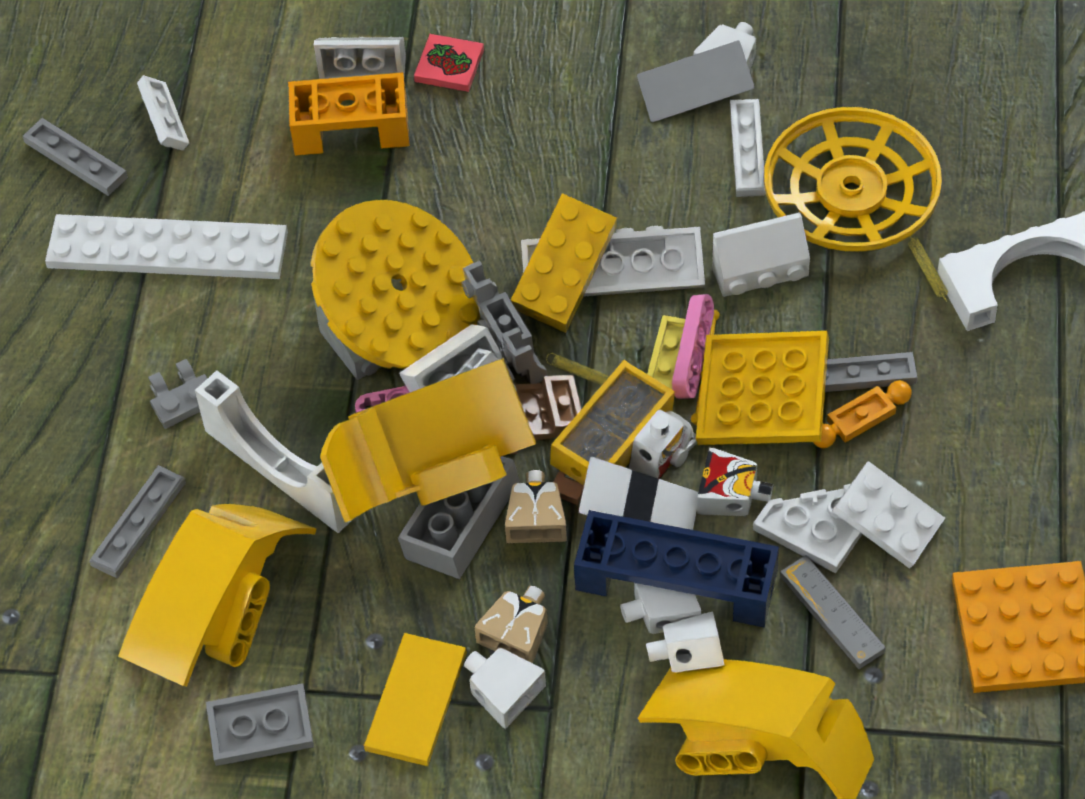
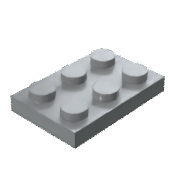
[206,683,314,766]

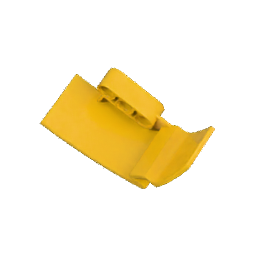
[320,358,536,522]
[118,504,317,687]
[638,659,874,799]

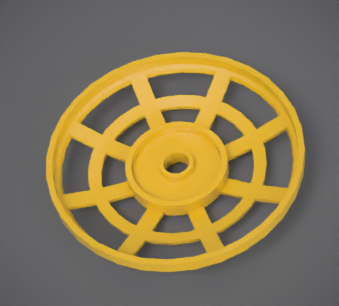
[764,107,942,251]

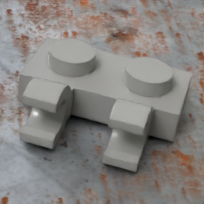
[148,359,208,429]

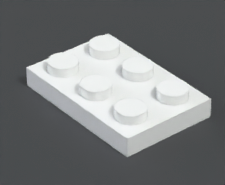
[832,461,945,569]

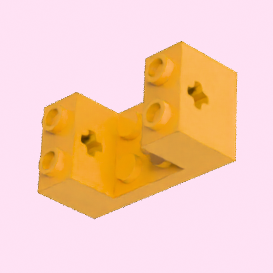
[288,72,410,156]

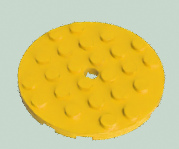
[310,200,480,369]

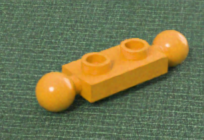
[813,380,912,448]

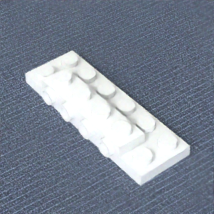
[521,226,705,296]

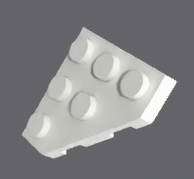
[753,484,862,573]

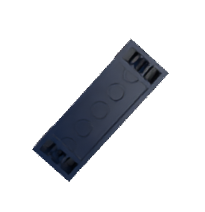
[574,510,779,628]

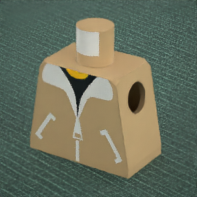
[505,470,567,543]
[474,586,548,663]

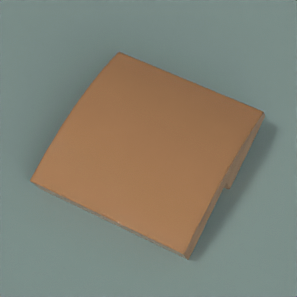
[515,375,581,441]

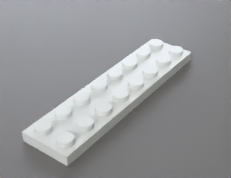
[45,214,288,279]

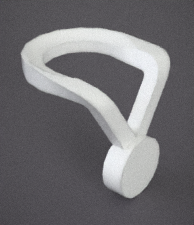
[666,410,697,468]

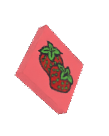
[414,34,484,92]

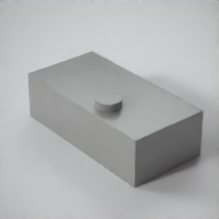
[398,456,520,579]

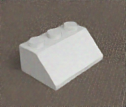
[314,37,406,79]
[712,212,810,297]
[399,324,515,392]

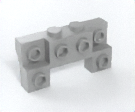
[461,261,547,384]

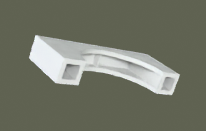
[195,371,353,533]

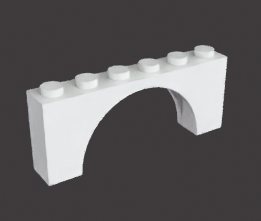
[937,211,1085,331]

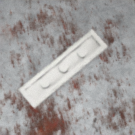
[730,99,766,197]

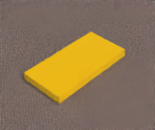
[364,633,467,766]

